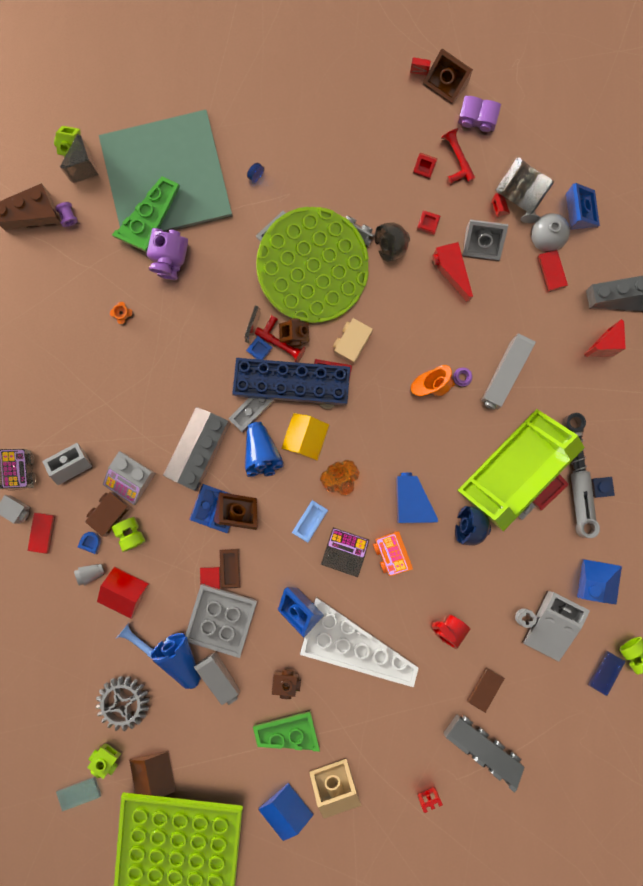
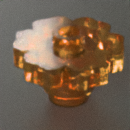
[320,460,360,495]

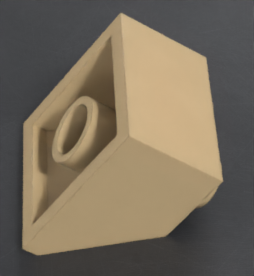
[309,759,361,819]

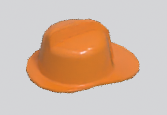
[411,365,455,396]

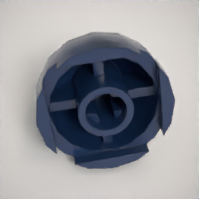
[455,506,491,546]

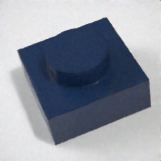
[591,477,615,498]

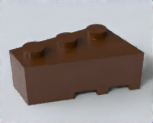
[0,183,61,230]

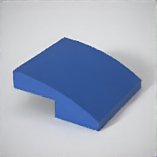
[189,484,230,533]

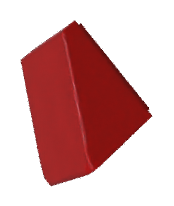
[413,153,437,178]
[491,193,510,218]

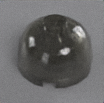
[375,222,410,262]

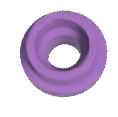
[453,367,472,387]

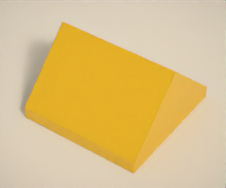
[281,413,329,461]

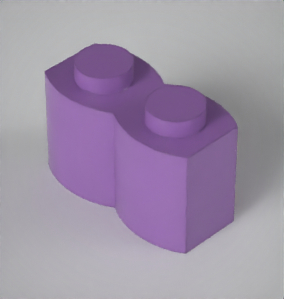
[458,96,501,132]

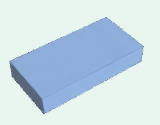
[292,500,328,543]

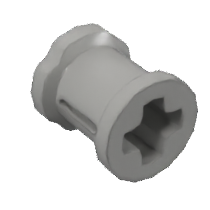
[515,608,537,628]

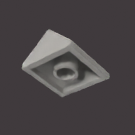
[463,219,508,260]

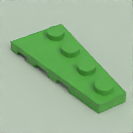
[112,176,180,252]

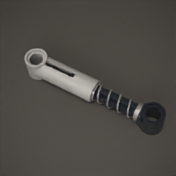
[562,413,600,538]

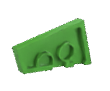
[253,711,320,752]

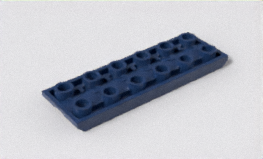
[232,358,350,405]

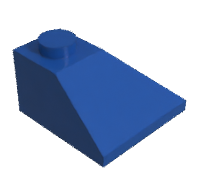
[577,559,622,605]

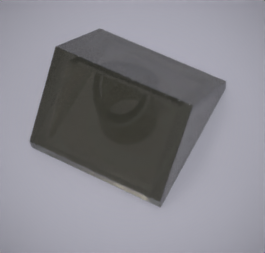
[60,134,98,183]

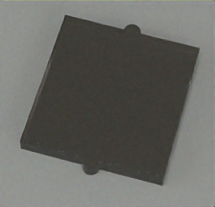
[244,305,261,344]

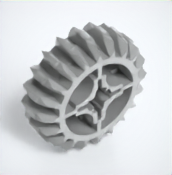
[95,676,150,731]

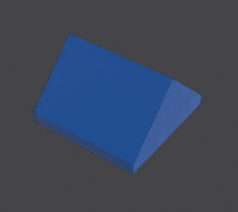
[566,183,600,230]
[278,587,324,638]
[258,783,314,841]

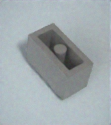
[42,443,92,485]

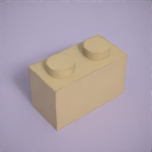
[333,318,373,365]

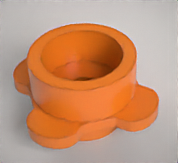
[110,302,133,324]

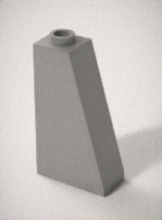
[481,333,536,410]

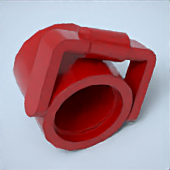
[431,615,470,649]

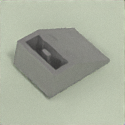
[523,591,590,661]

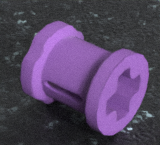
[55,202,78,227]

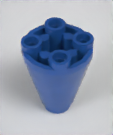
[245,422,284,477]

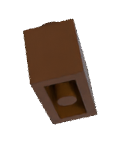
[85,492,131,537]

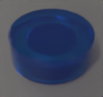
[247,162,265,182]

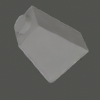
[194,651,240,705]

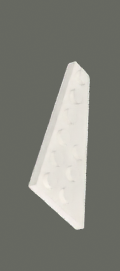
[300,597,419,687]

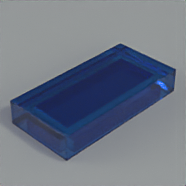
[588,651,626,696]

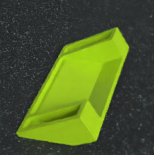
[458,409,585,532]

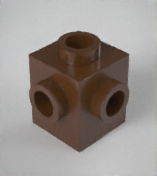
[279,319,309,347]
[272,669,301,699]

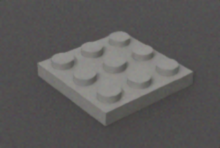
[185,584,257,658]

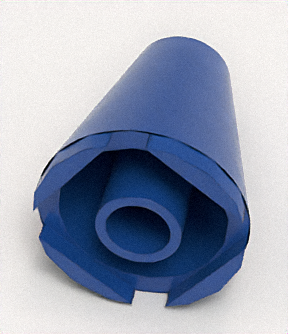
[151,633,201,689]

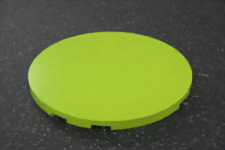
[256,207,369,323]

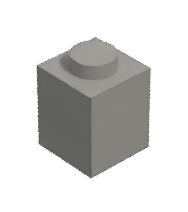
[0,495,30,524]

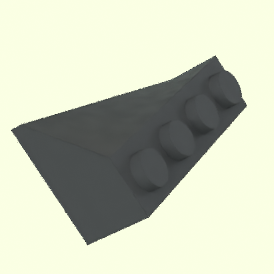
[586,276,643,311]
[443,714,525,793]

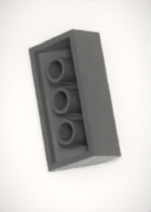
[163,407,231,492]

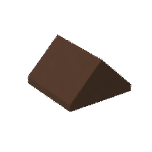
[423,49,473,103]
[214,492,258,530]
[129,751,176,797]

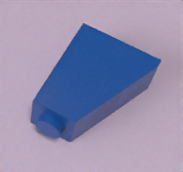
[396,472,438,523]

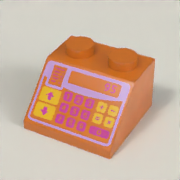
[373,531,413,576]

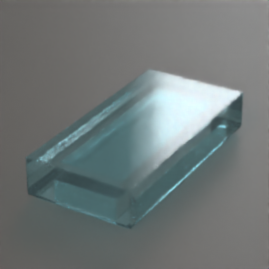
[56,777,101,811]

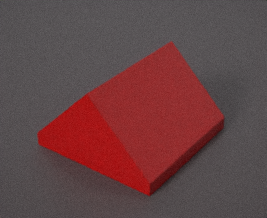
[584,319,626,357]
[97,567,149,619]

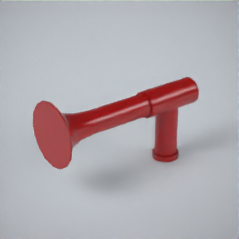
[441,128,475,184]
[254,315,306,363]

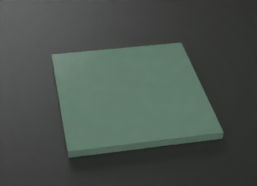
[99,110,233,232]

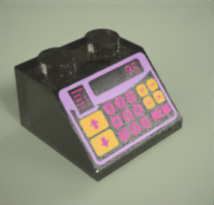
[0,449,36,491]
[321,527,369,577]

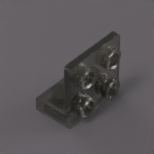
[495,157,554,214]

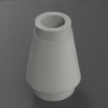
[74,564,105,586]

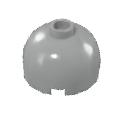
[531,213,570,252]

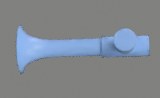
[116,623,169,659]

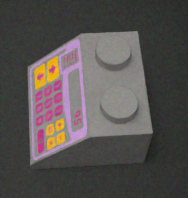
[103,451,156,505]

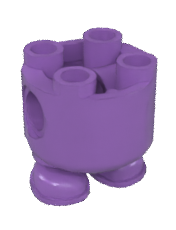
[147,228,188,280]

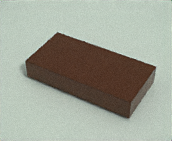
[219,549,241,589]
[467,667,505,713]

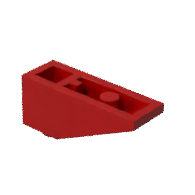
[432,242,473,302]

